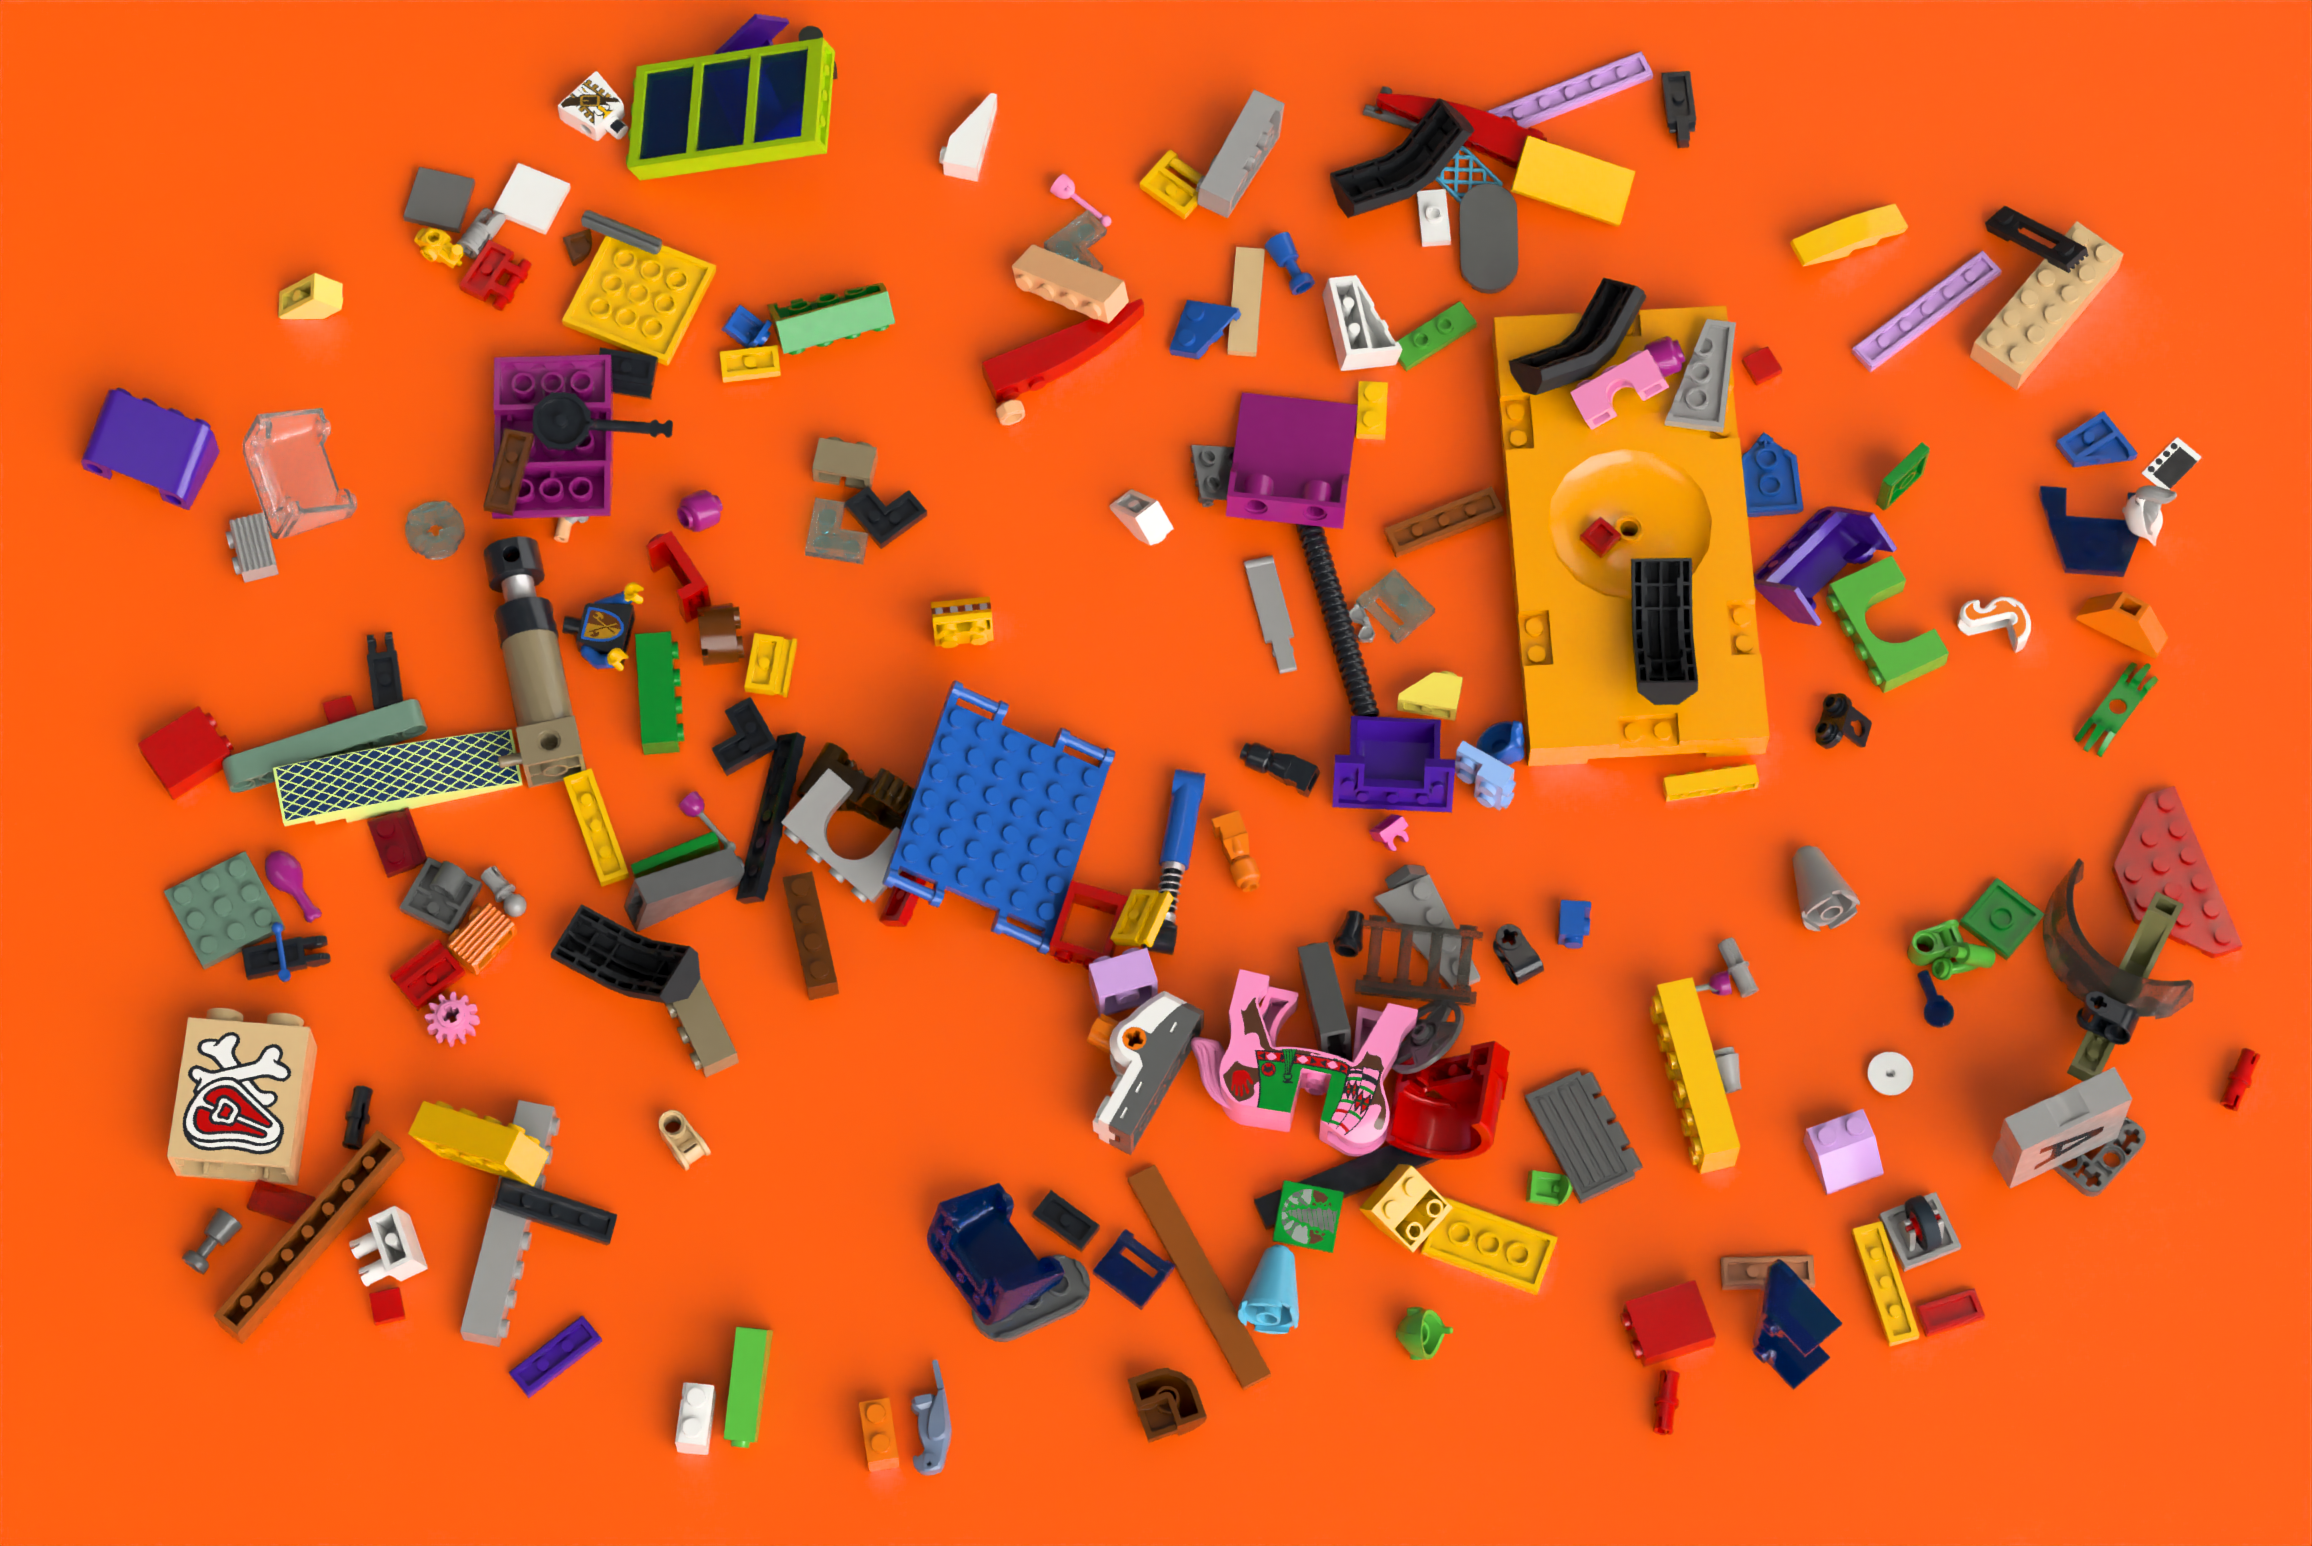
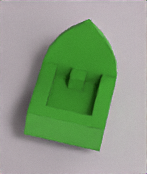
[1526,1170,1573,1207]

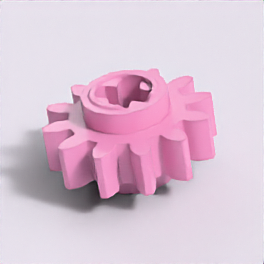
[425,992,480,1047]

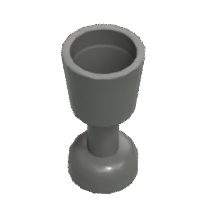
[182,1208,242,1275]

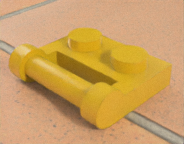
[1140,150,1203,220]

